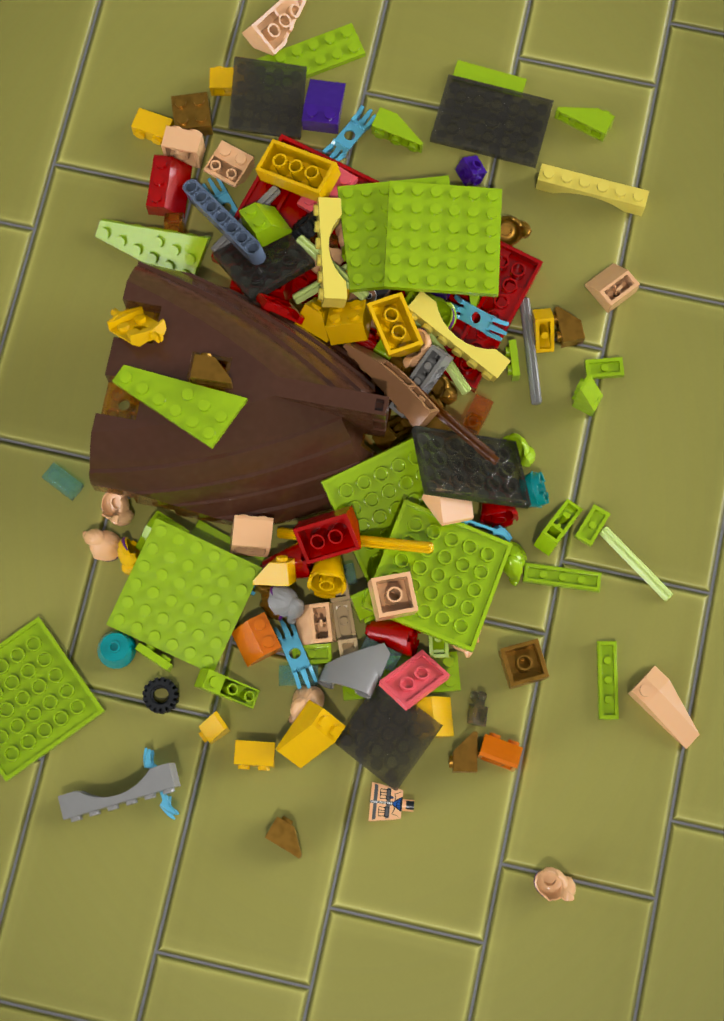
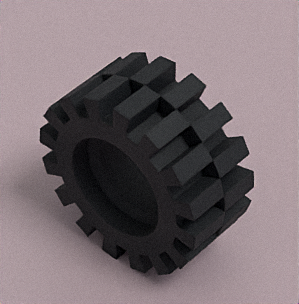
[290,211,317,240]
[142,677,180,714]

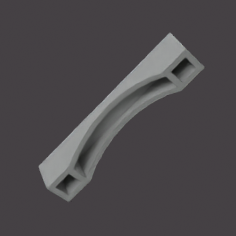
[58,763,181,822]

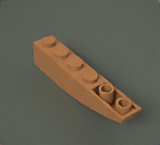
[343,342,440,429]

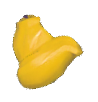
[117,537,141,575]

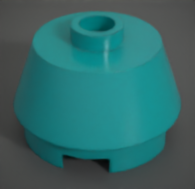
[517,471,549,508]
[97,630,136,669]

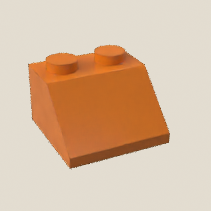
[232,612,283,667]
[477,732,523,772]

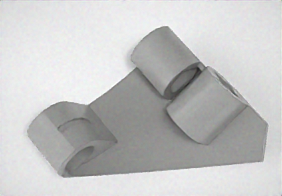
[318,643,390,699]

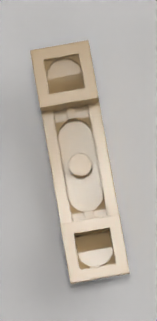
[330,580,359,657]

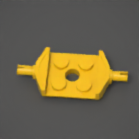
[107,306,167,347]

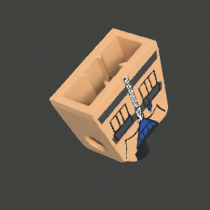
[368,782,414,822]

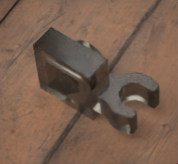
[467,691,488,727]

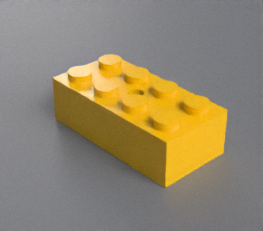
[255,139,341,202]

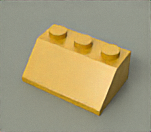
[366,292,424,357]

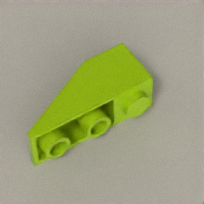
[371,107,423,153]
[572,374,603,417]
[194,668,260,709]

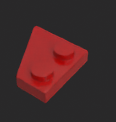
[256,293,305,325]

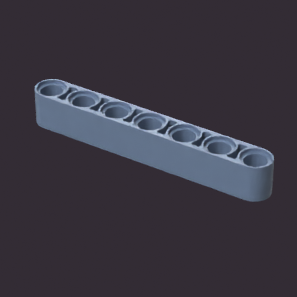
[183,179,266,265]

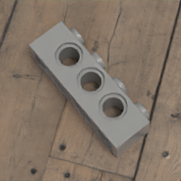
[389,345,454,419]

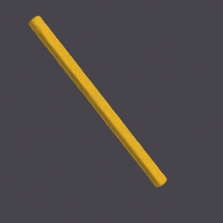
[277,527,434,554]

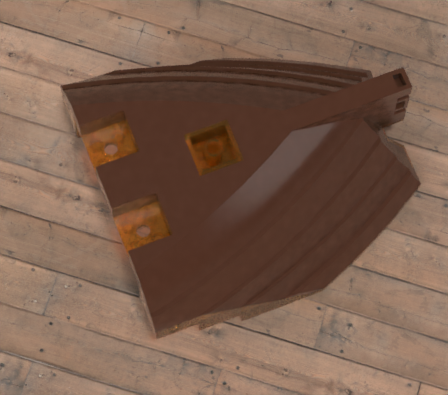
[89,261,392,525]

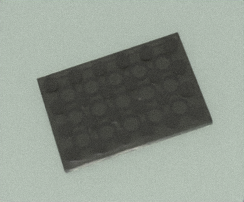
[430,74,554,168]
[412,425,531,509]

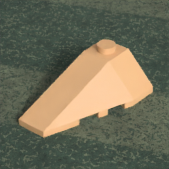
[242,0,306,56]
[628,666,700,749]

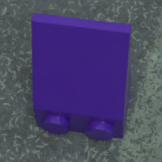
[302,79,346,134]

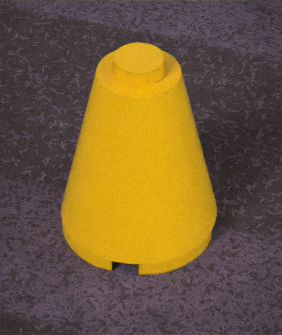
[307,555,347,599]

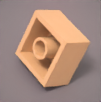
[161,125,206,169]
[368,571,419,622]

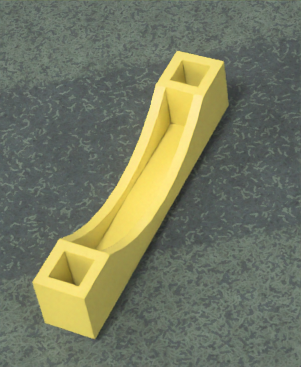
[535,163,649,216]
[313,197,347,308]
[408,292,511,382]

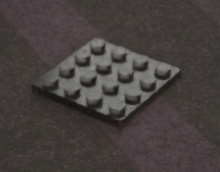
[228,56,307,140]
[213,234,316,303]
[335,679,443,791]

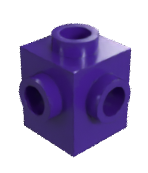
[455,155,487,186]

